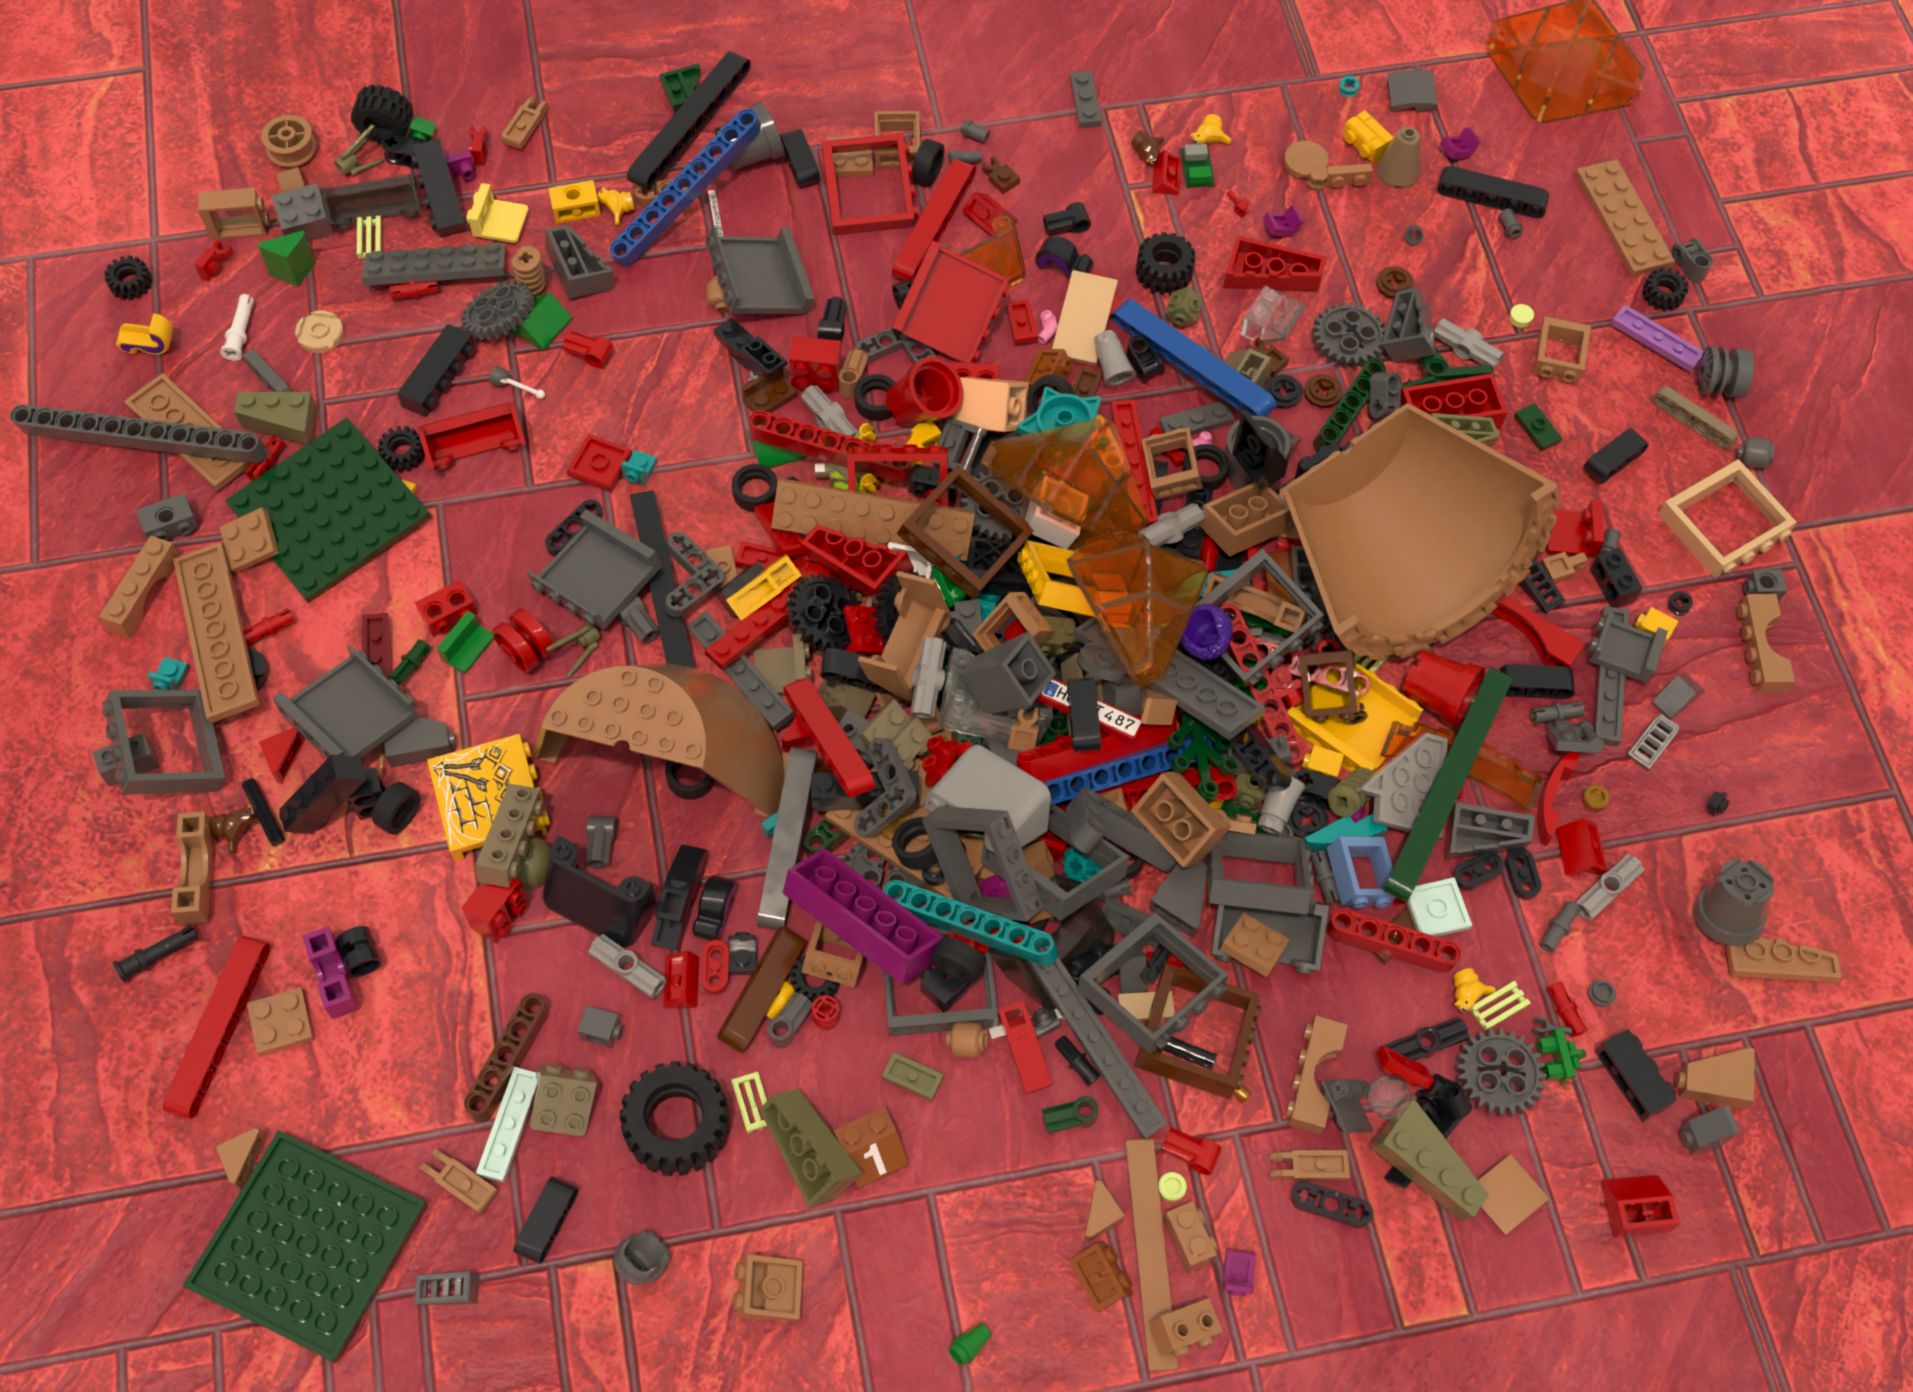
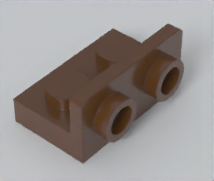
[741,368,798,413]

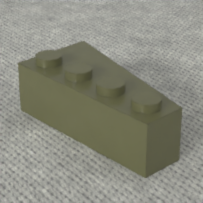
[759,1089,863,1208]
[1371,1099,1489,1221]

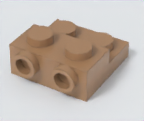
[732,1254,803,1322]

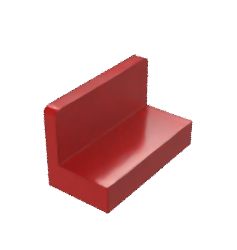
[962,192,1018,237]
[1557,818,1608,876]

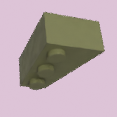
[234,392,317,446]
[1431,413,1500,447]

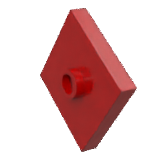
[567,434,633,492]

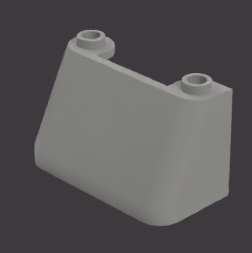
[925,745,1051,853]

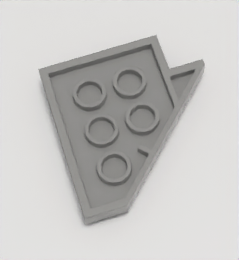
[1356,733,1448,839]

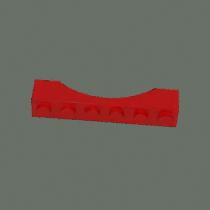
[1490,594,1585,668]

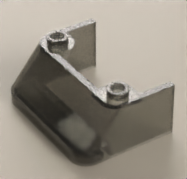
[319,173,423,229]
[987,873,1115,1010]

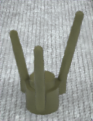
[334,124,383,176]
[546,623,600,678]

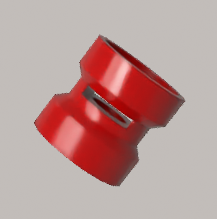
[812,995,840,1030]

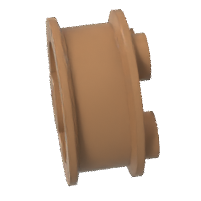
[261,115,317,168]

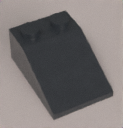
[1232,410,1288,490]

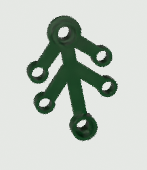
[1167,711,1237,803]

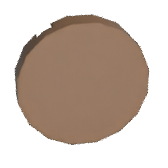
[1284,141,1329,180]

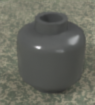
[1738,437,1775,469]

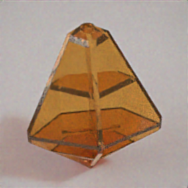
[1484,0,1646,124]
[980,417,1150,551]
[1067,525,1209,689]

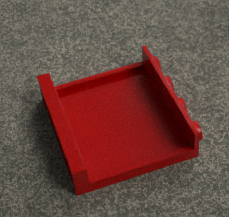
[891,241,1011,363]

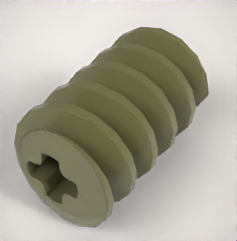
[1328,768,1375,817]

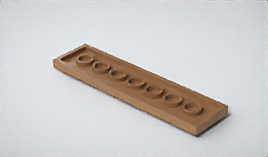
[771,478,975,561]
[173,542,260,723]

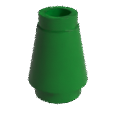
[948,1323,991,1366]

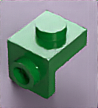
[408,116,436,142]

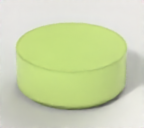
[1509,304,1534,328]
[1158,1172,1187,1203]

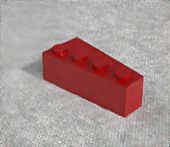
[1223,235,1327,291]
[801,525,914,602]

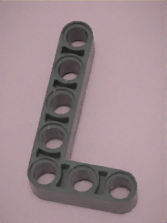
[1066,787,1178,872]

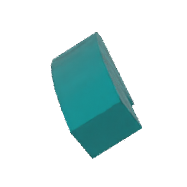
[1304,814,1388,853]

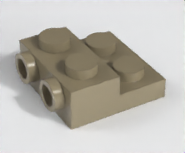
[858,699,933,771]

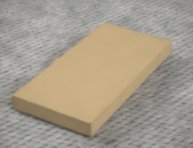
[1052,270,1118,366]

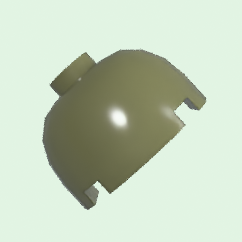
[513,836,551,890]

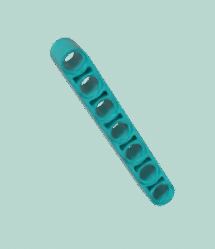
[883,880,1058,966]

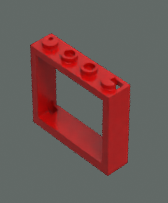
[822,133,918,235]
[847,444,949,507]

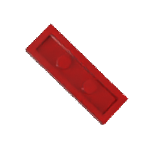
[754,502,806,557]

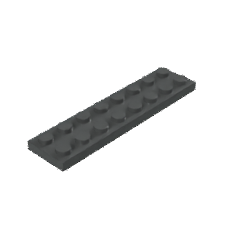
[1074,617,1265,740]

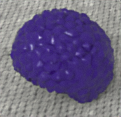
[1177,603,1233,660]

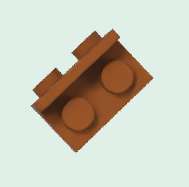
[1024,348,1072,393]
[1069,1243,1134,1312]

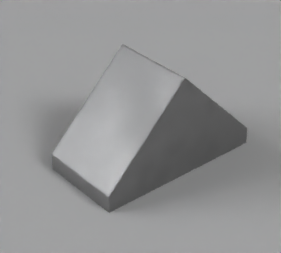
[1651,673,1705,720]

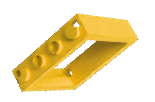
[1017,540,1133,623]

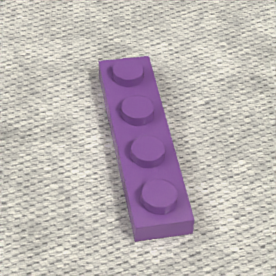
[1610,305,1704,372]

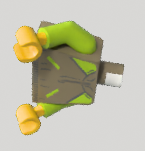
[815,423,877,493]

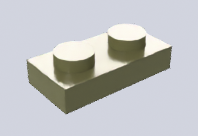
[882,1052,944,1102]

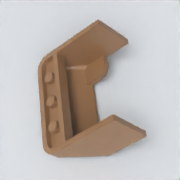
[857,571,951,701]

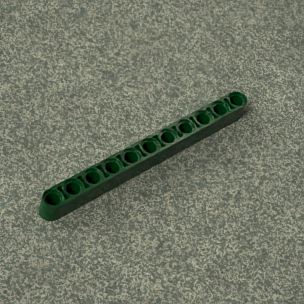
[1383,667,1514,902]

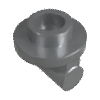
[1030,1007,1062,1039]

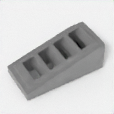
[1626,714,1680,771]
[414,1271,479,1305]

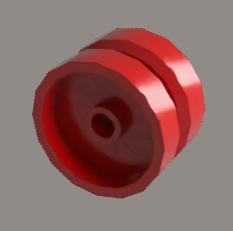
[491,608,556,674]

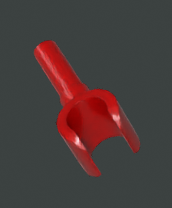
[1227,190,1249,217]

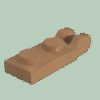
[500,96,549,149]
[1307,164,1373,191]
[419,1149,498,1215]
[1269,1150,1350,1181]

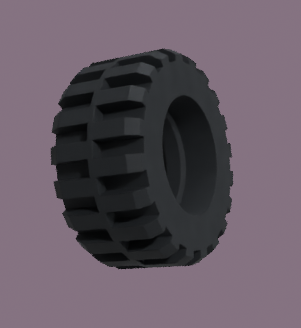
[619,1061,730,1176]

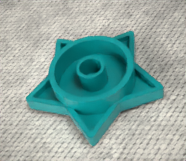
[1017,387,1107,467]

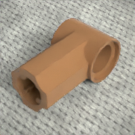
[838,349,868,398]

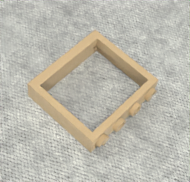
[1658,459,1797,578]

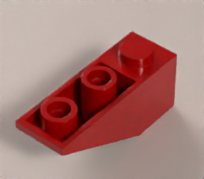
[998,1000,1052,1095]

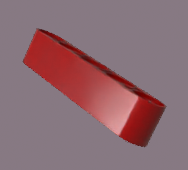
[1327,909,1461,973]

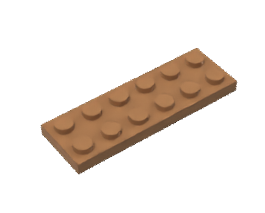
[1575,159,1675,277]
[124,373,252,491]

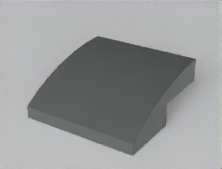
[1387,70,1438,113]

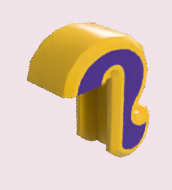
[116,313,173,355]

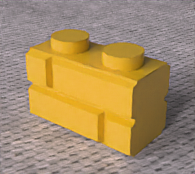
[1343,110,1394,164]

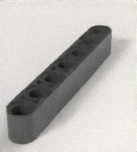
[757,747,818,930]

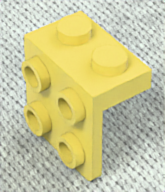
[467,183,529,243]

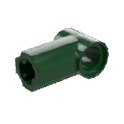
[1042,1096,1098,1134]

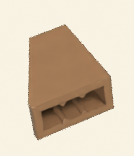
[1675,1048,1755,1109]

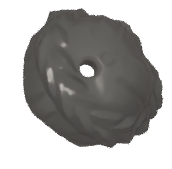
[614,1230,672,1286]

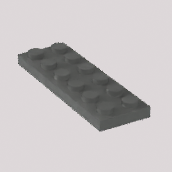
[362,243,507,286]

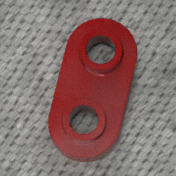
[701,940,730,995]

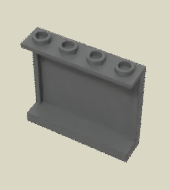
[705,226,815,314]
[527,509,663,630]
[273,644,417,759]

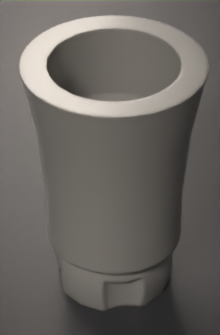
[1094,330,1136,387]
[1258,773,1306,835]

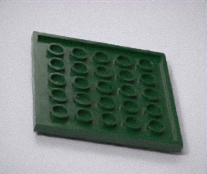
[225,417,431,603]
[182,1130,427,1364]

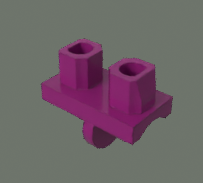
[445,149,476,182]

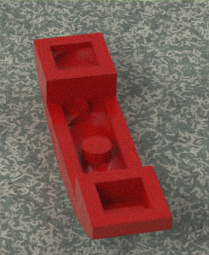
[1537,751,1580,846]

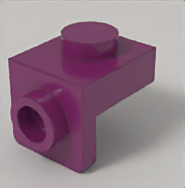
[1439,127,1481,159]
[1263,205,1304,237]
[1222,1248,1256,1297]

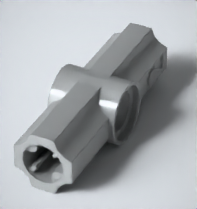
[1433,318,1504,370]
[801,385,859,437]
[1135,503,1205,552]
[910,637,946,719]
[1575,854,1645,921]
[588,934,667,999]

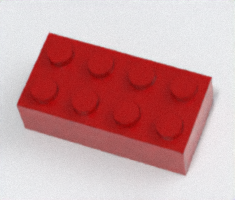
[1401,374,1508,429]

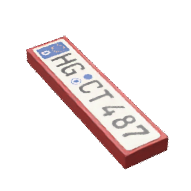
[1036,678,1143,744]

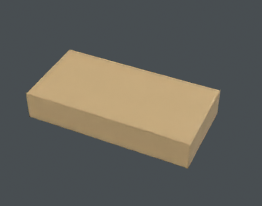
[1117,991,1175,1022]

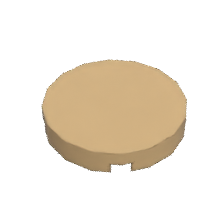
[295,310,344,353]

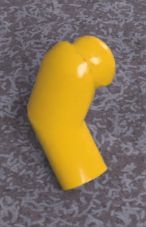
[766,981,795,1019]

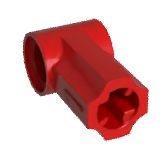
[562,331,614,368]
[1161,1127,1222,1176]

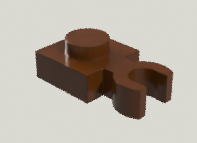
[982,156,1020,194]
[1246,337,1289,377]

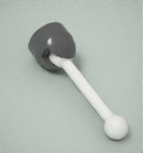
[489,366,545,399]

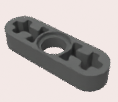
[242,349,291,392]

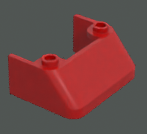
[418,402,526,470]

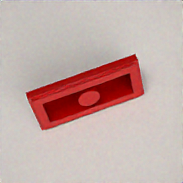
[1152,150,1182,195]
[663,951,699,1009]

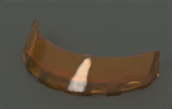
[1380,721,1542,812]

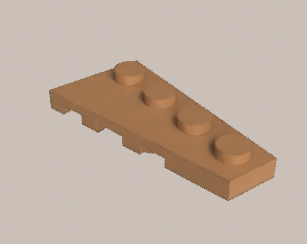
[1725,936,1842,983]

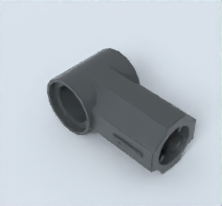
[617,595,660,644]
[585,815,617,869]
[768,992,813,1048]

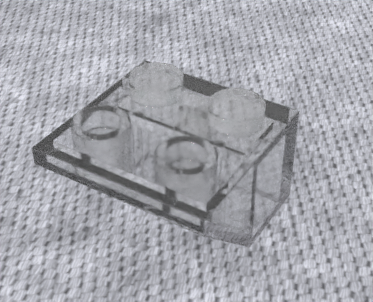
[1240,286,1306,343]

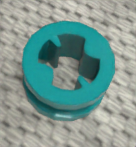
[1339,76,1359,97]

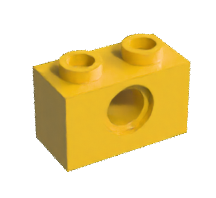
[548,180,601,224]

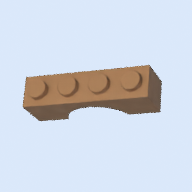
[99,535,180,639]
[1203,573,1308,633]
[1737,594,1795,694]
[171,811,213,925]
[1285,1016,1348,1135]

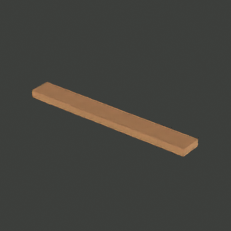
[1125,1139,1178,1372]

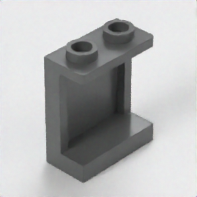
[1588,610,1668,683]

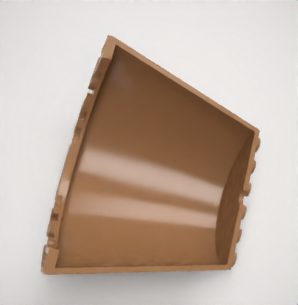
[1282,403,1560,660]
[531,663,784,818]

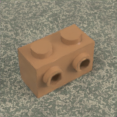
[1163,1201,1218,1273]
[1149,1298,1223,1358]

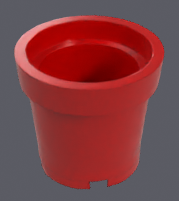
[886,357,963,427]
[1403,650,1485,728]

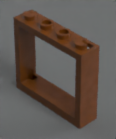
[897,465,1034,600]
[1134,963,1261,1100]

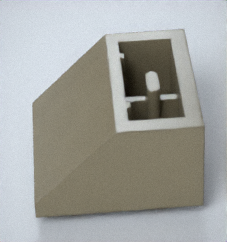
[1207,349,1271,395]
[818,679,876,722]

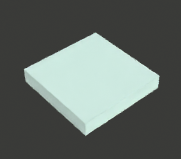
[1406,877,1472,937]

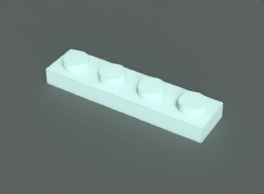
[476,1067,538,1183]

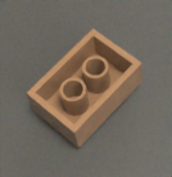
[1199,482,1291,557]
[1131,771,1231,868]

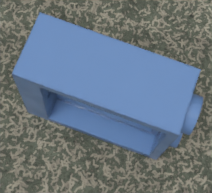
[1326,836,1397,909]

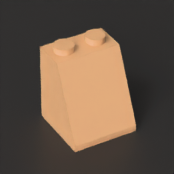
[952,377,1029,432]

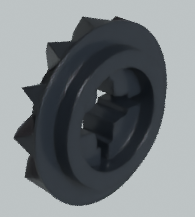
[1265,375,1303,409]
[1287,800,1329,838]

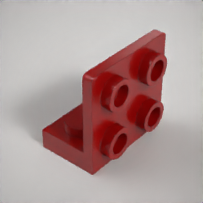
[1547,499,1604,557]
[843,605,886,657]

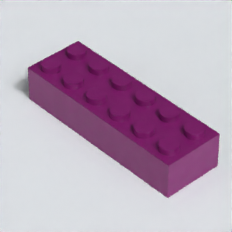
[783,848,943,985]

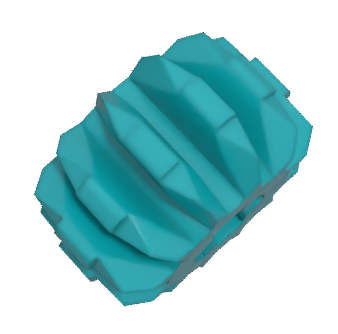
[1060,846,1104,887]

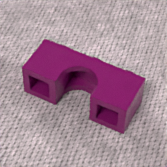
[302,926,358,1019]

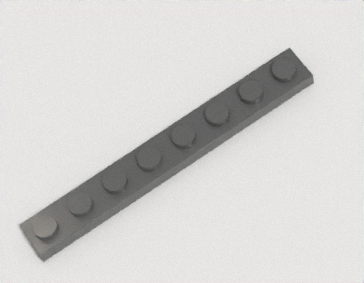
[1025,946,1168,1139]

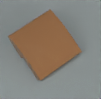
[1478,1154,1550,1235]

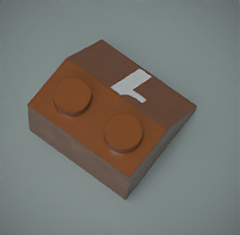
[833,1106,909,1189]

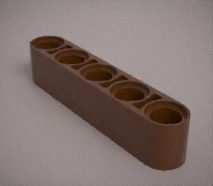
[717,925,806,1053]
[464,993,548,1123]

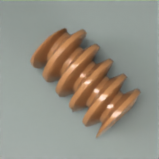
[511,246,547,295]

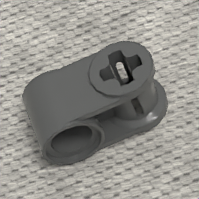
[1672,238,1713,283]
[1369,372,1402,418]

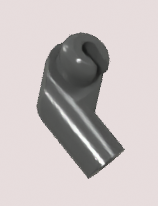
[948,150,983,163]

